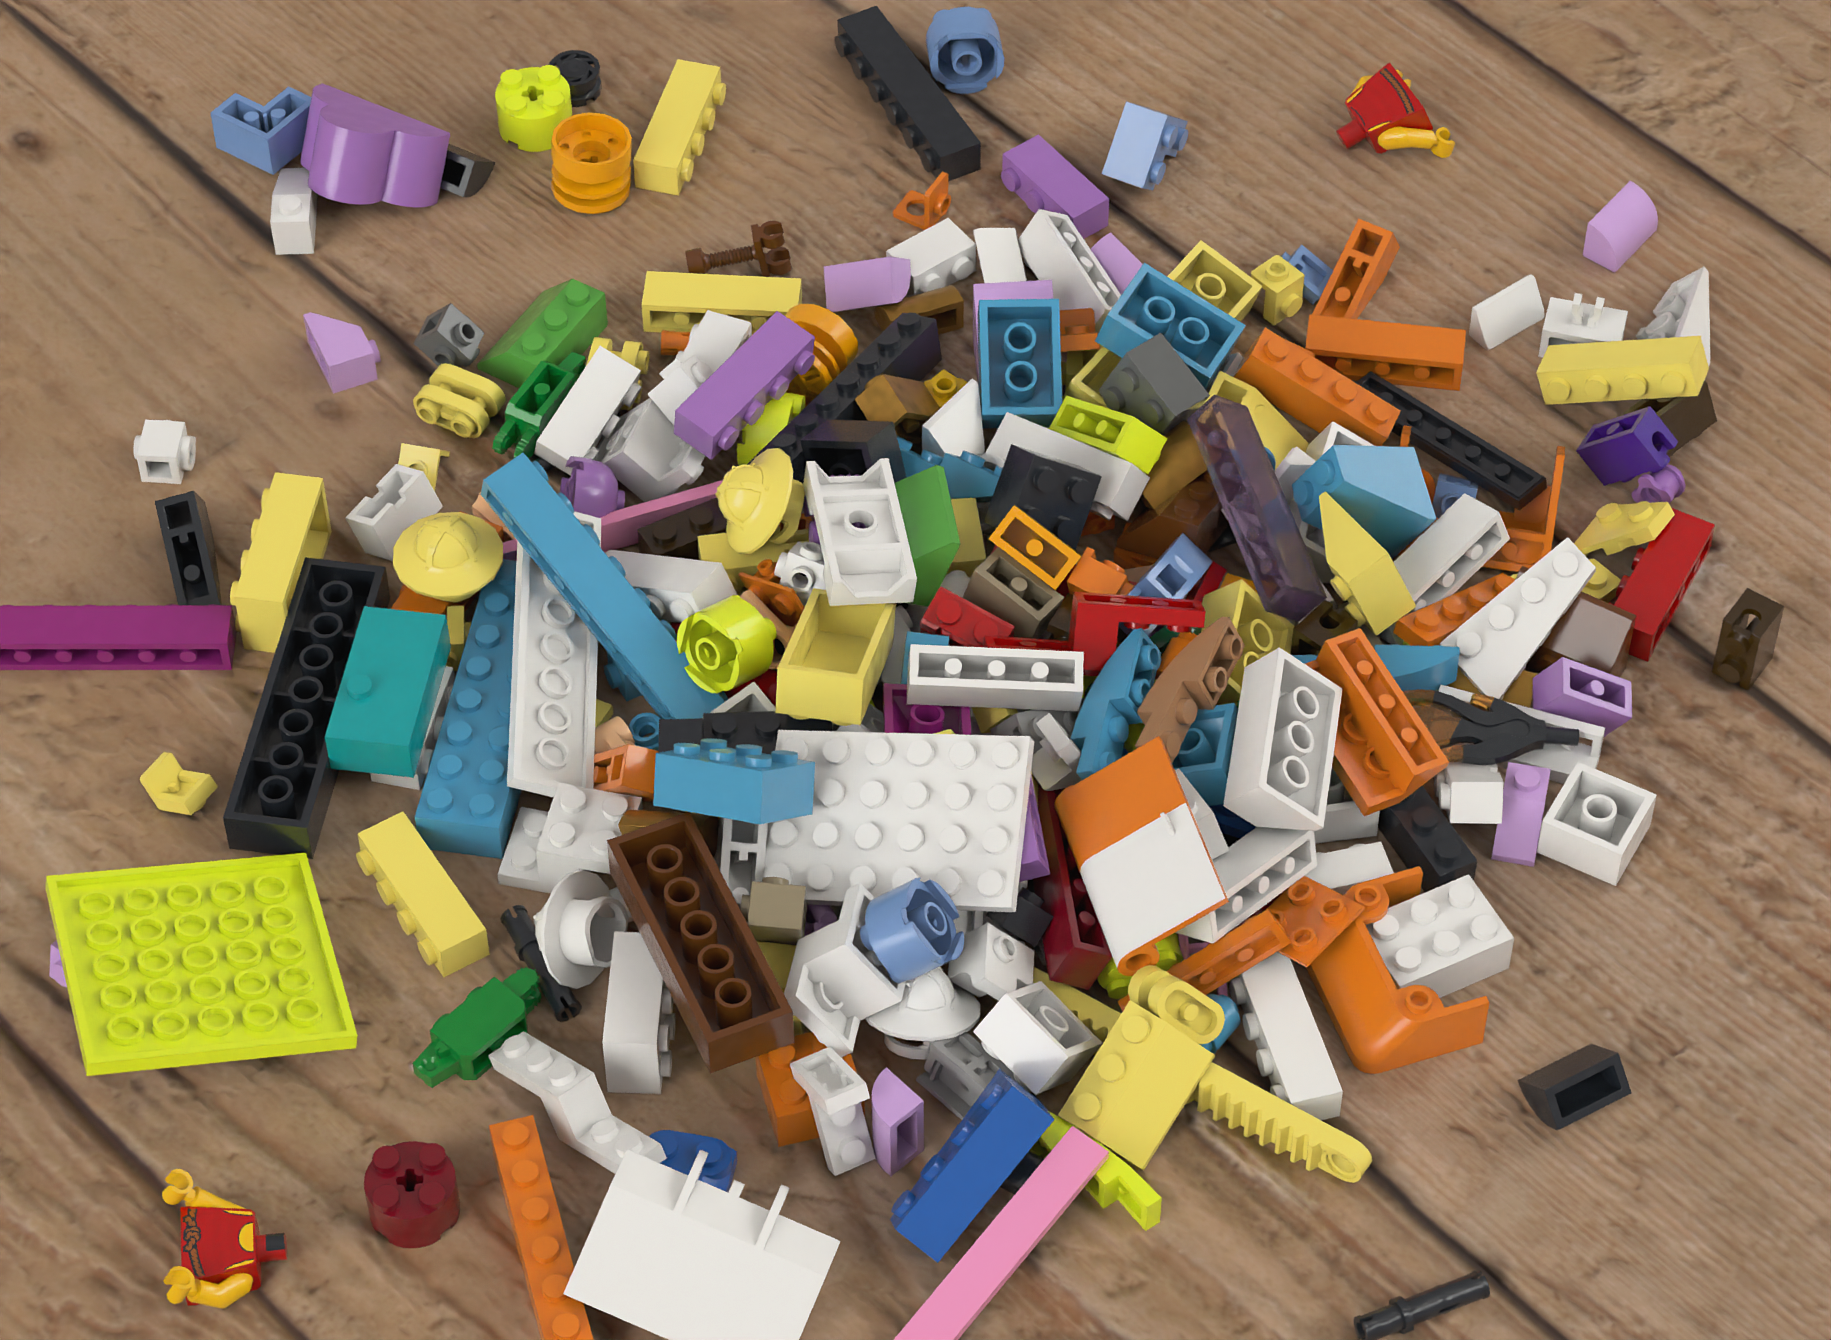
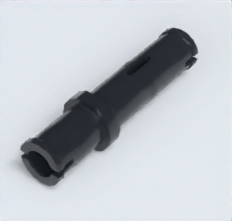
[500,905,582,1022]
[1353,1269,1490,1340]

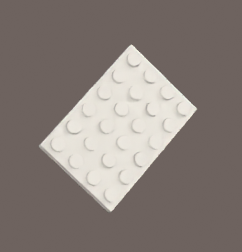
[759,730,1034,912]

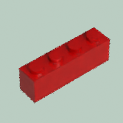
[1608,508,1715,662]

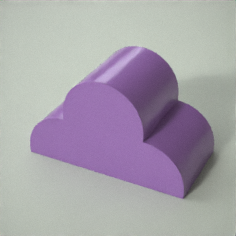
[300,83,450,207]

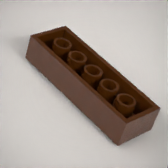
[607,812,794,1074]

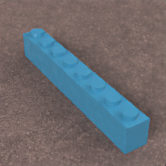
[480,452,728,719]

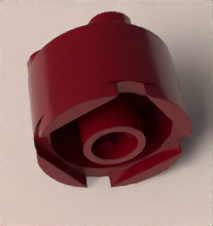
[364,1141,460,1248]

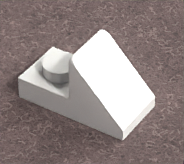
[1031,713,1082,791]

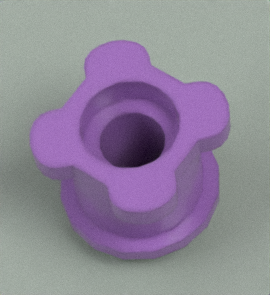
[1632,464,1686,503]

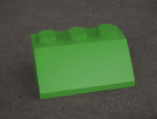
[477,279,608,388]
[894,465,960,607]

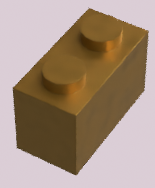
[855,374,940,444]

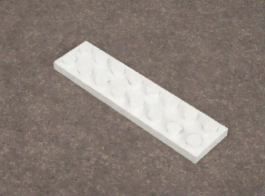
[507,511,601,797]

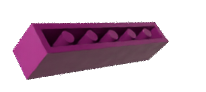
[0,604,237,670]

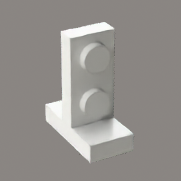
[790,1046,875,1176]

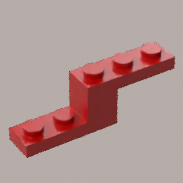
[983,592,1206,676]

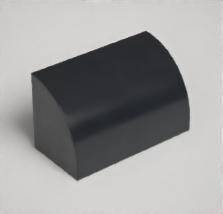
[440,144,495,197]
[1518,1044,1632,1130]

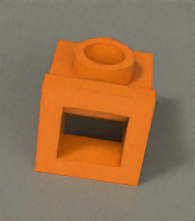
[1067,546,1135,595]

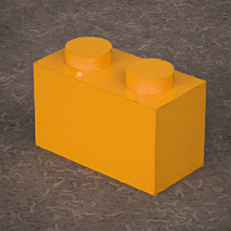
[989,505,1081,590]

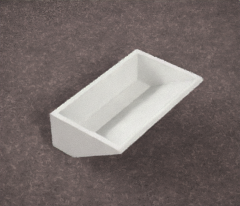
[563,1149,840,1340]

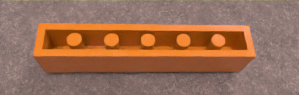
[489,1115,593,1340]

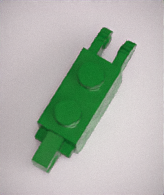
[492,352,586,459]
[412,967,542,1088]

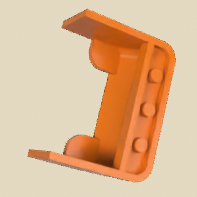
[1398,425,1565,572]
[1306,866,1489,1074]

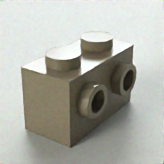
[962,547,1064,639]
[740,877,807,945]

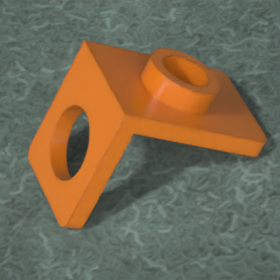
[893,171,951,230]

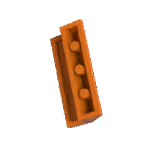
[1305,628,1449,816]

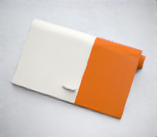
[1054,736,1229,976]

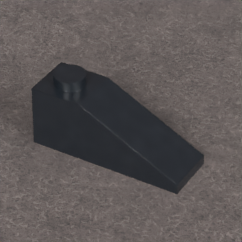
[155,491,222,605]

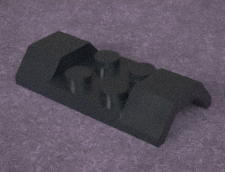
[658,711,833,755]

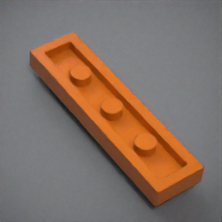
[1393,573,1515,646]
[1117,909,1291,1012]

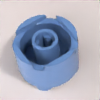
[926,7,1004,94]
[860,878,964,983]

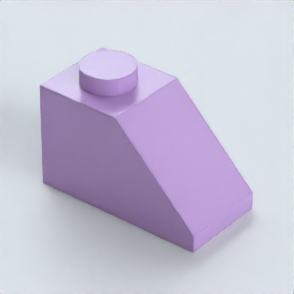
[303,312,381,394]
[1491,762,1551,867]

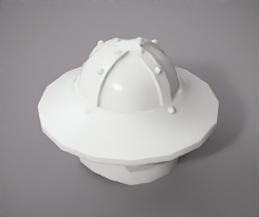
[533,870,629,989]
[865,967,980,1060]

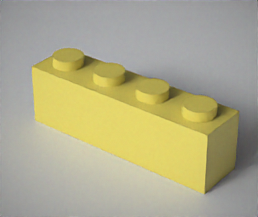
[633,59,726,196]
[642,271,802,334]
[1536,336,1709,405]
[356,812,490,977]

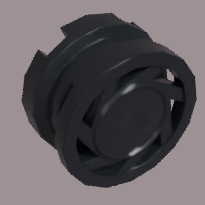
[549,50,602,107]

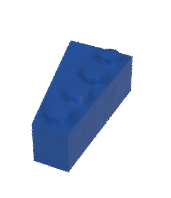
[890,1069,1054,1263]

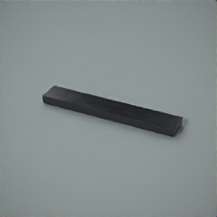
[1356,371,1547,511]

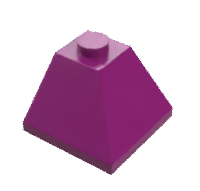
[883,683,971,735]

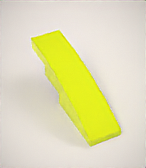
[1030,1111,1162,1231]

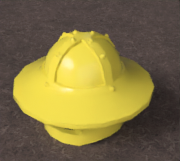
[715,448,805,554]
[393,512,503,602]

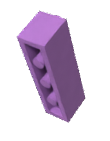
[674,311,815,460]

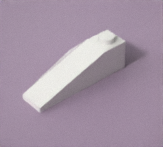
[1636,267,1710,381]

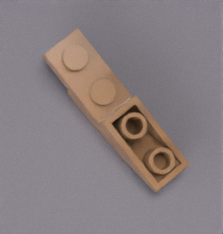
[1135,617,1245,763]

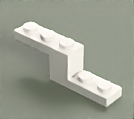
[488,1031,667,1174]

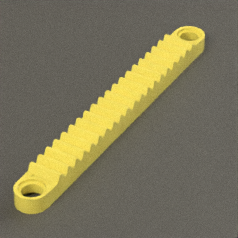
[1033,967,1372,1183]

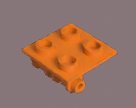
[738,559,805,628]
[1266,876,1365,967]

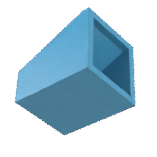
[1291,445,1436,558]

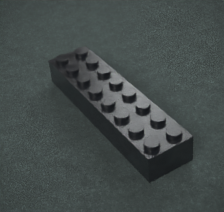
[223,557,390,859]

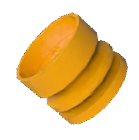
[551,112,632,214]
[785,304,858,407]

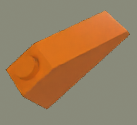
[1312,219,1400,319]
[593,744,658,802]

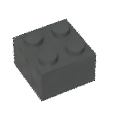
[1098,333,1210,435]

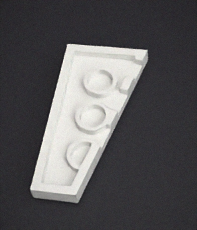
[1440,537,1596,700]

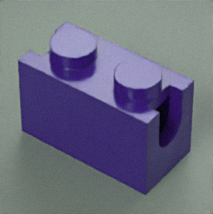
[1576,406,1678,486]

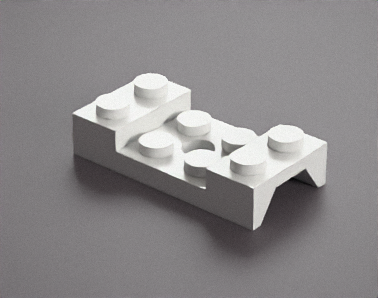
[803,458,917,606]

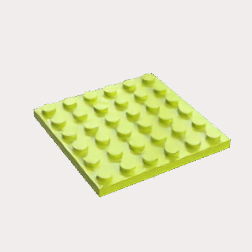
[45,853,358,1076]

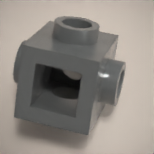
[413,303,484,367]

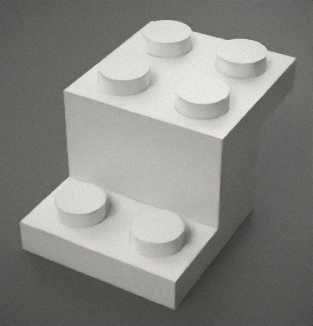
[596,398,705,502]
[498,783,643,893]
[784,883,906,1057]

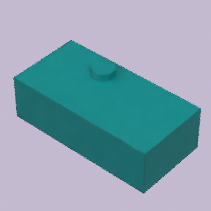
[325,606,451,778]

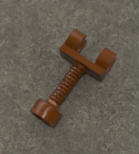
[685,221,792,277]

